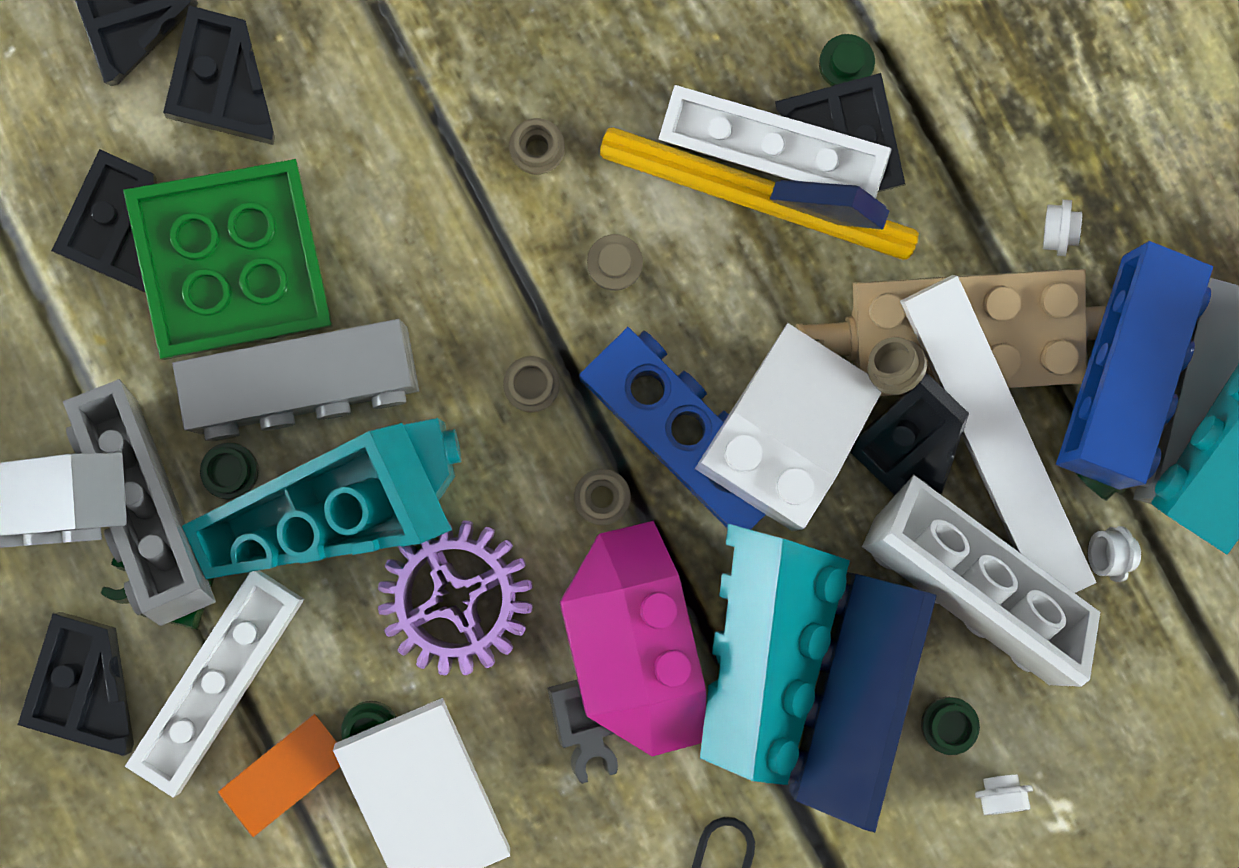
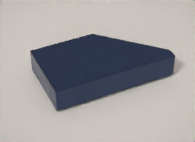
[770,180,890,230]

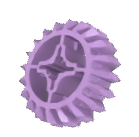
[378,521,533,675]

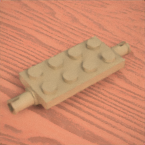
[795,268,1106,396]

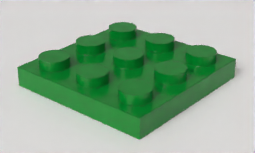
[123,159,333,360]

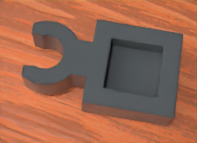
[547,680,618,784]

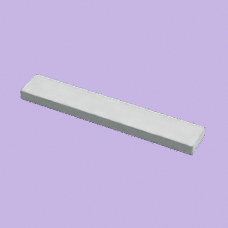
[900,275,1097,593]

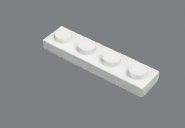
[658,85,892,198]
[125,570,304,797]

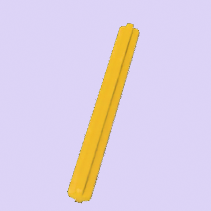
[600,127,919,260]

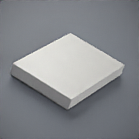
[333,698,510,868]

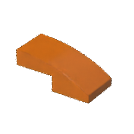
[217,714,340,838]

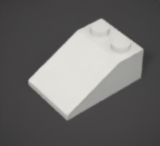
[695,323,881,531]

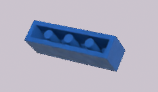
[1056,241,1214,490]

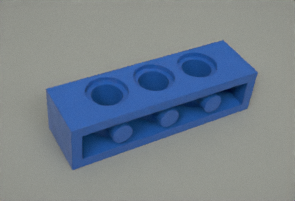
[579,327,766,530]

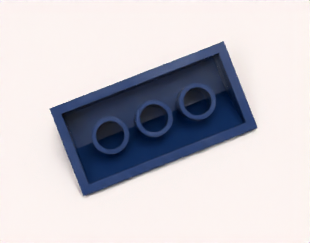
[788,572,937,833]

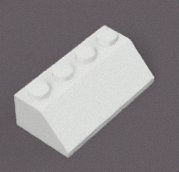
[862,475,1100,687]

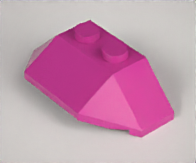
[560,521,706,756]

